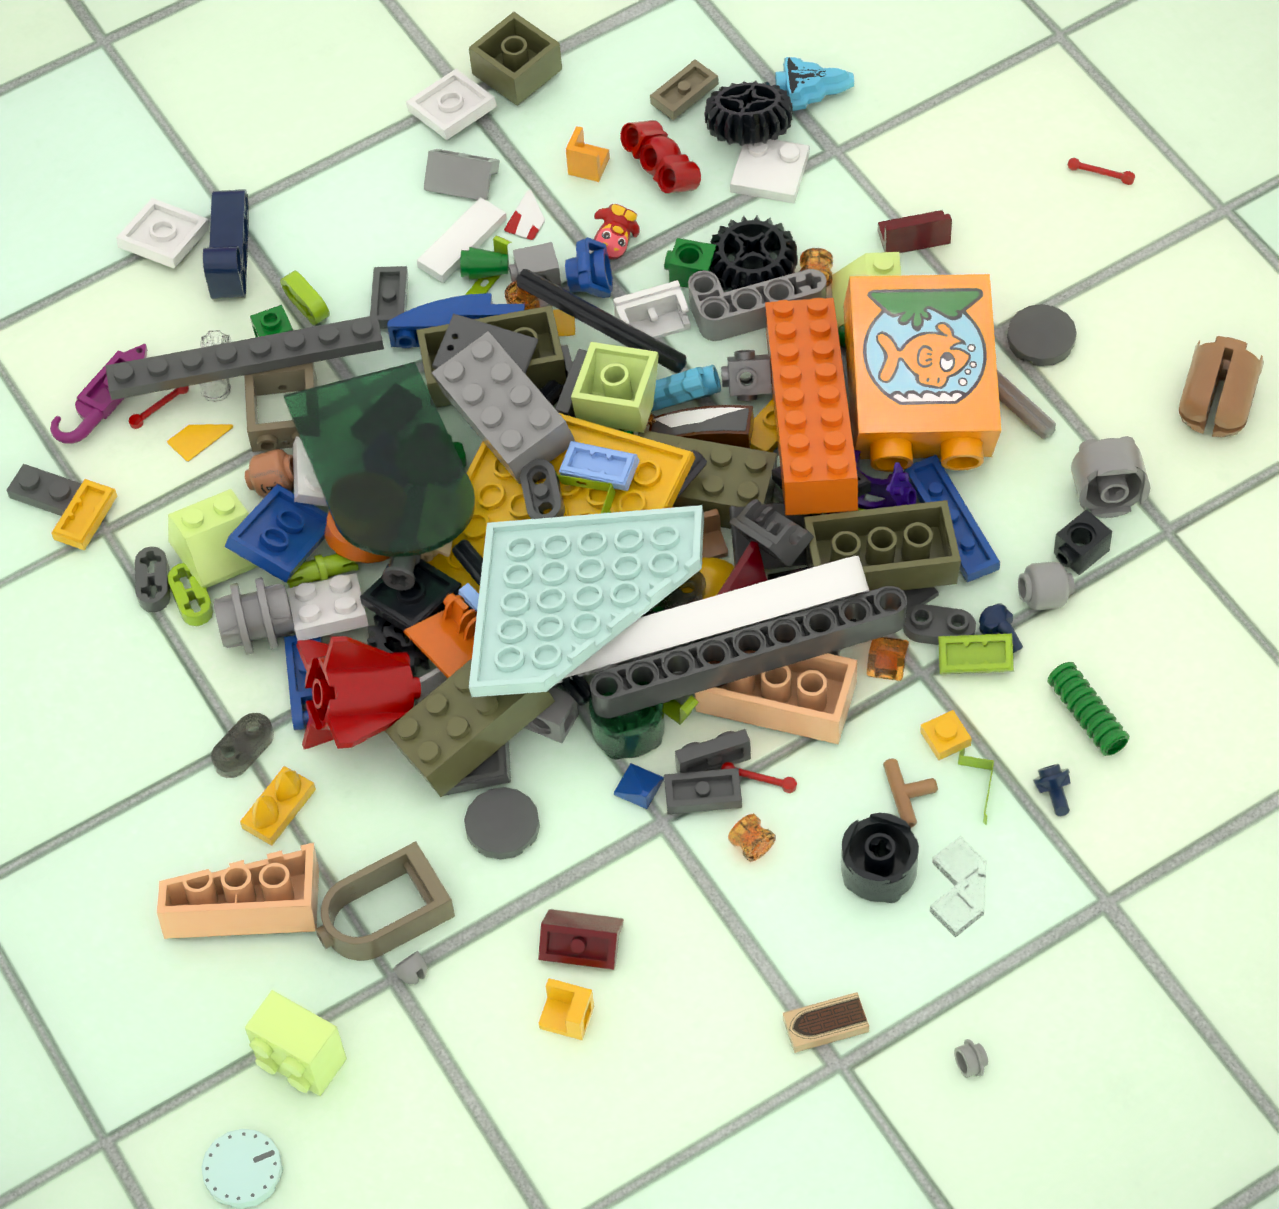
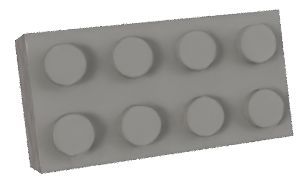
[432,331,576,484]

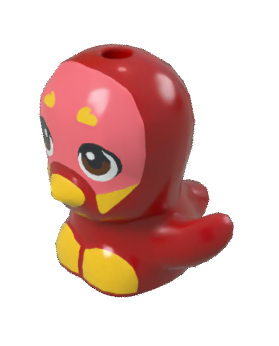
[594,204,640,260]

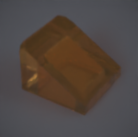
[867,637,909,681]

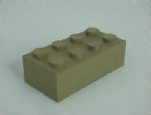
[417,305,566,409]
[638,431,777,529]
[803,500,961,591]
[385,659,555,797]

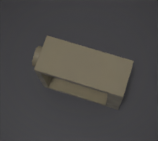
[244,363,321,452]

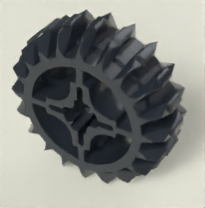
[704,80,793,146]
[710,215,798,291]

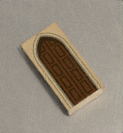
[783,992,869,1053]

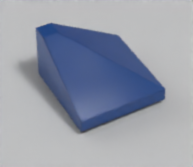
[614,763,664,809]

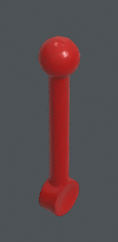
[1067,158,1135,185]
[129,386,189,429]
[721,762,797,793]

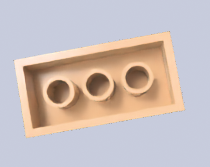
[695,650,857,744]

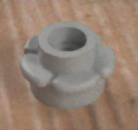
[954,1039,988,1078]

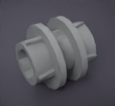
[213,577,295,655]

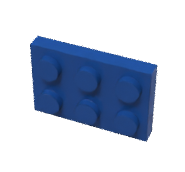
[225,484,328,583]

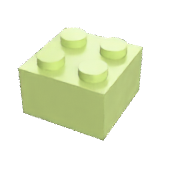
[245,990,347,1096]

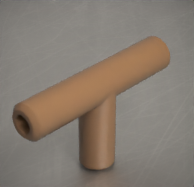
[883,758,938,828]

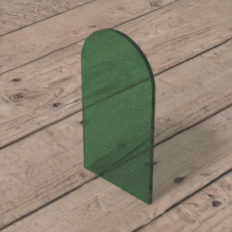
[283,362,475,557]

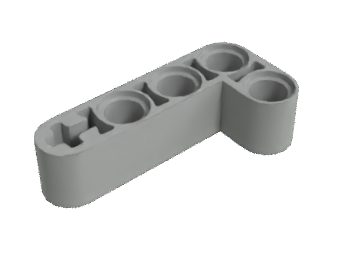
[688,269,827,341]

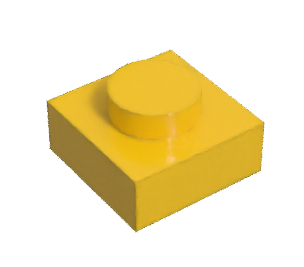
[920,710,972,761]

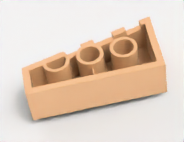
[157,842,319,939]

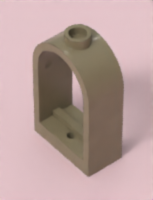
[315,841,455,961]

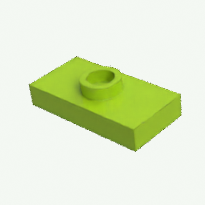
[938,633,1014,674]

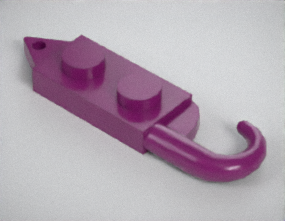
[50,344,148,444]

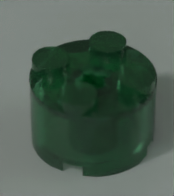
[589,682,665,760]

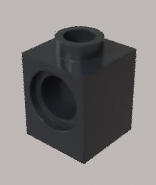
[1054,509,1112,575]

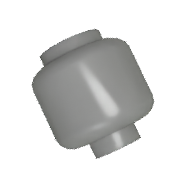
[1018,562,1075,610]

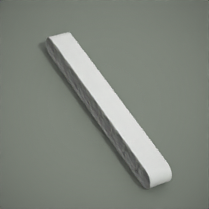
[558,556,870,683]

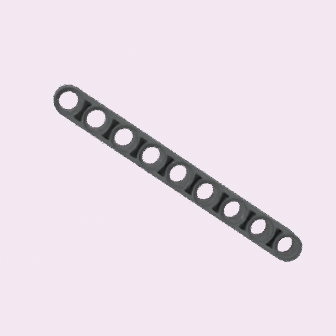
[590,586,907,718]

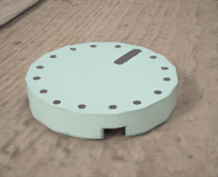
[201,1129,283,1209]

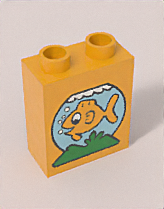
[843,274,1001,472]

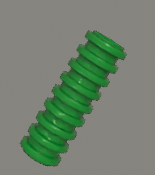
[1047,662,1130,756]

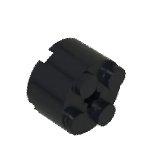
[841,813,919,903]

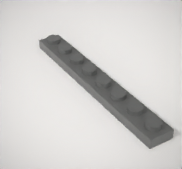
[106,315,384,400]

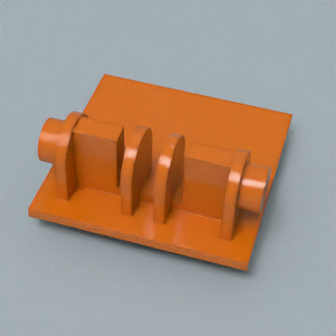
[404,593,477,678]

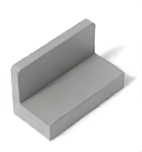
[424,149,500,200]

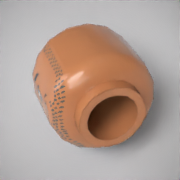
[245,449,294,498]

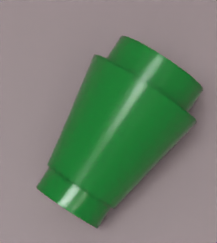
[460,247,509,280]

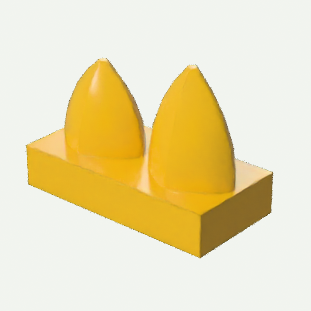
[240,766,316,846]

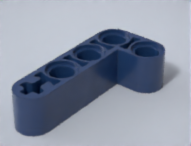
[203,189,249,299]

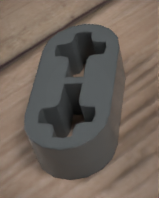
[135,547,170,612]

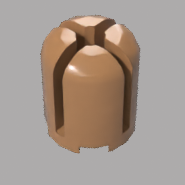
[1179,336,1264,437]

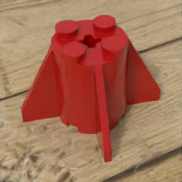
[296,636,421,749]

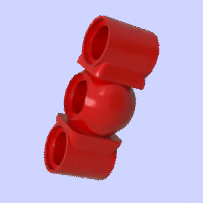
[620,120,701,194]

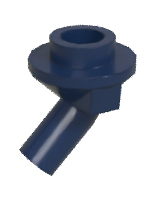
[979,603,1023,653]
[1033,764,1071,816]

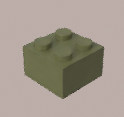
[469,12,562,106]

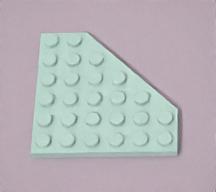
[469,505,704,697]

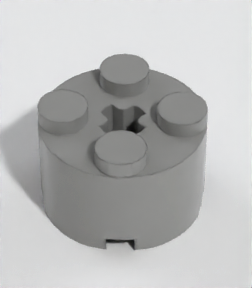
[1071,436,1150,518]

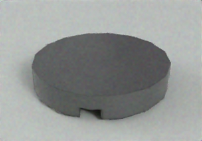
[1007,304,1077,366]
[464,787,540,860]

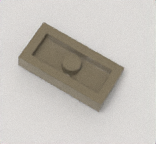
[650,59,719,121]

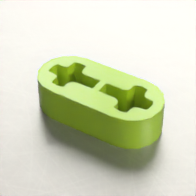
[280,270,330,325]
[167,563,213,626]

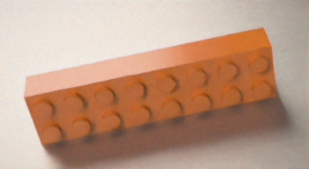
[765,298,858,516]

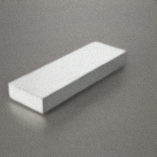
[417,197,507,283]

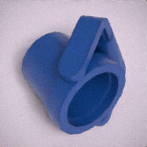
[565,237,613,298]

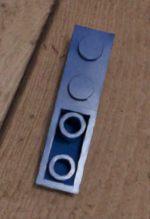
[387,293,525,348]

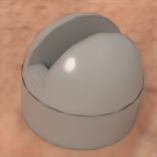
[393,951,427,984]

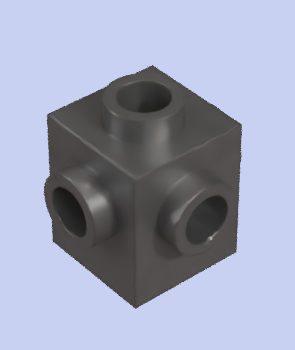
[721,350,772,401]

